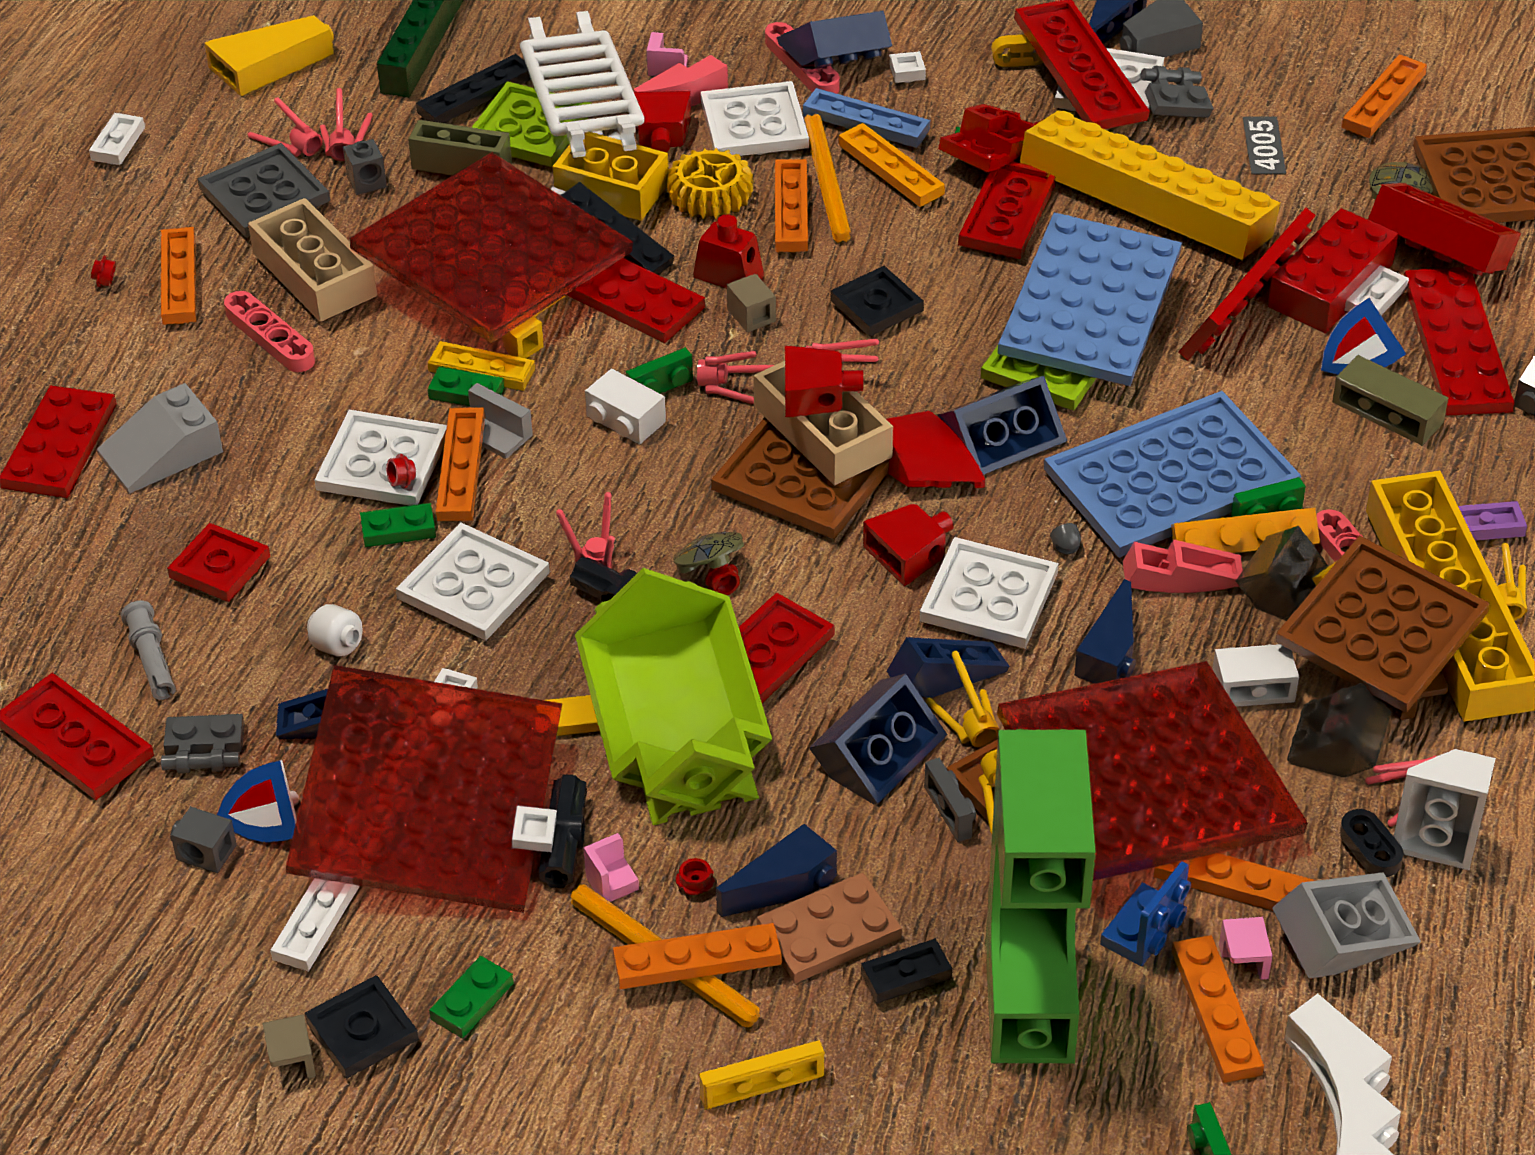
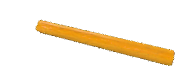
[804,114,851,243]
[571,884,760,1028]

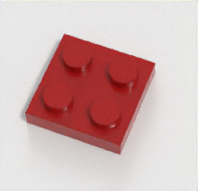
[167,522,270,602]

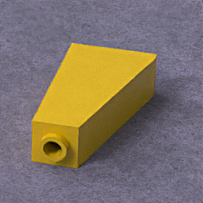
[204,15,334,96]

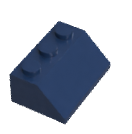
[776,10,892,69]
[938,376,1067,475]
[809,674,948,804]

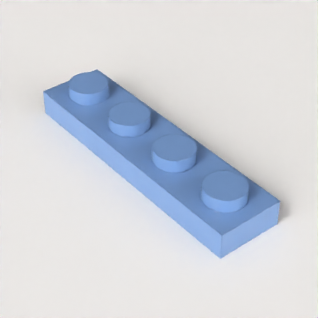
[803,88,930,148]

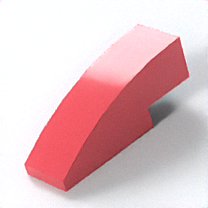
[633,55,728,106]
[1123,540,1244,593]

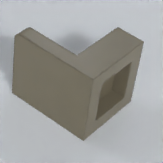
[727,274,776,333]
[263,1014,316,1078]

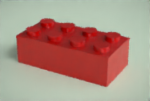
[1367,183,1521,276]
[1268,208,1399,334]

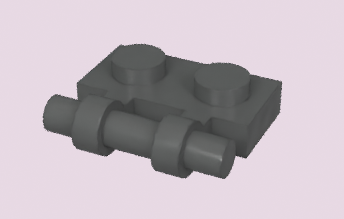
[1141,66,1214,118]
[161,714,245,774]

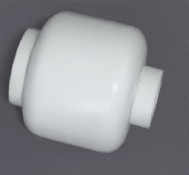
[307,604,363,656]

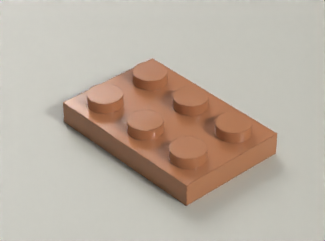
[757,872,902,984]

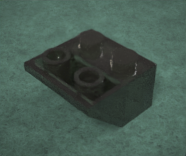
[1236,526,1329,621]
[1287,683,1391,778]

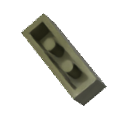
[408,120,512,182]
[1332,355,1448,446]

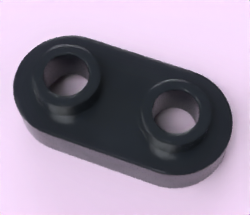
[1340,809,1404,877]

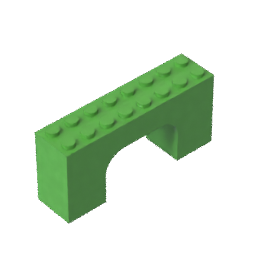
[985,729,1096,1063]

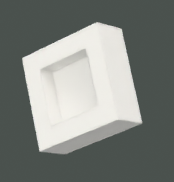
[890,51,926,83]
[512,806,557,852]

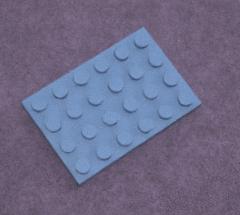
[997,212,1182,386]
[1044,391,1301,557]

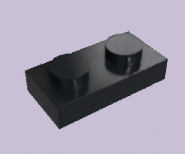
[861,938,953,1004]

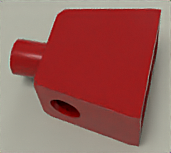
[634,91,691,153]
[693,214,764,289]
[785,346,864,417]
[863,504,954,586]

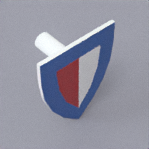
[1321,297,1406,375]
[217,760,301,842]

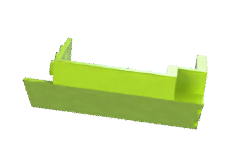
[575,568,773,825]

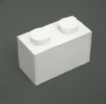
[585,368,666,444]
[1212,644,1299,708]

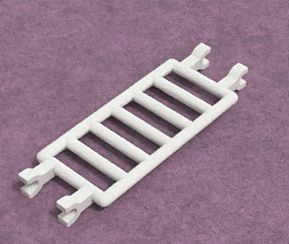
[520,11,645,158]

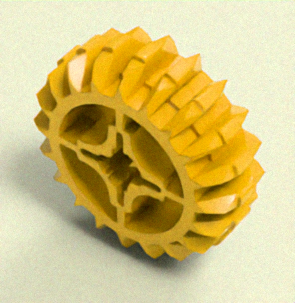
[667,147,753,219]

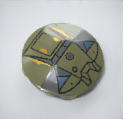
[1369,162,1433,200]
[673,532,744,573]

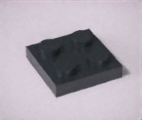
[830,265,924,337]
[304,975,419,1079]

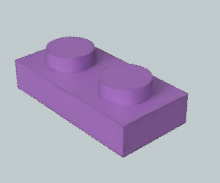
[1458,501,1527,541]

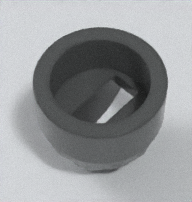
[1050,523,1081,554]

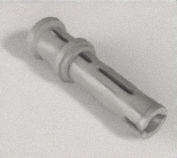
[121,601,176,700]

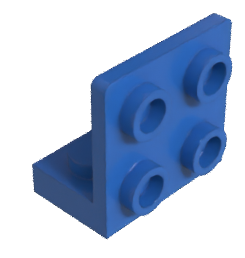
[1100,861,1191,966]

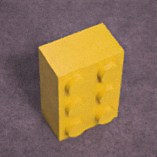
[553,132,669,221]

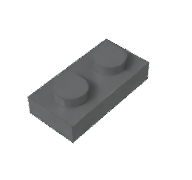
[924,758,976,842]

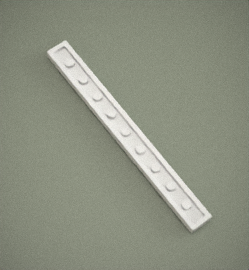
[270,668,478,971]

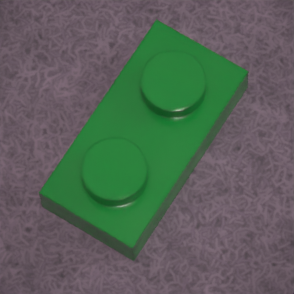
[626,347,693,394]
[427,367,504,406]
[1231,477,1306,517]
[360,503,436,547]
[429,955,514,1039]
[1187,1102,1232,1155]

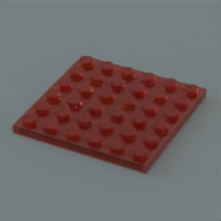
[350,152,633,343]
[997,661,1308,881]
[286,665,563,913]

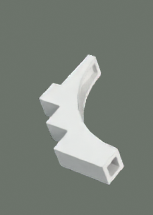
[1284,993,1401,1155]

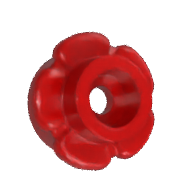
[91,255,116,287]
[386,454,416,489]
[705,563,740,596]
[676,858,715,895]

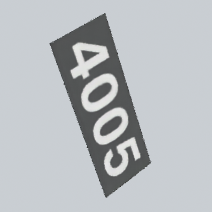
[1243,116,1286,174]

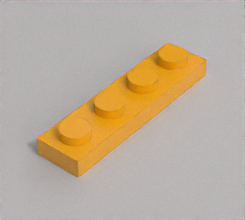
[838,123,945,207]
[1171,507,1320,554]

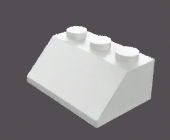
[1394,749,1496,870]

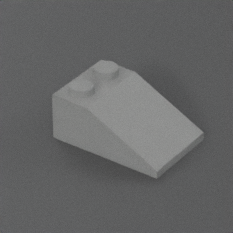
[97,383,223,494]
[1272,872,1421,979]

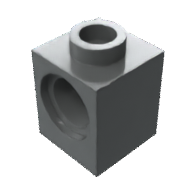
[343,139,387,195]
[170,806,237,873]

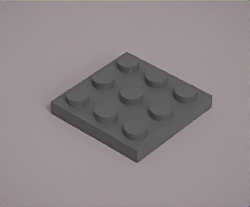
[197,143,330,238]

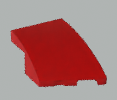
[938,104,1044,172]
[886,410,986,488]

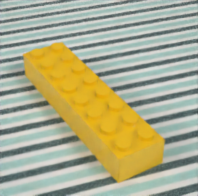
[1020,111,1281,260]
[1366,470,1535,722]

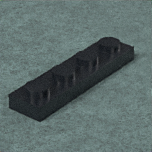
[416,54,531,123]
[556,182,674,275]

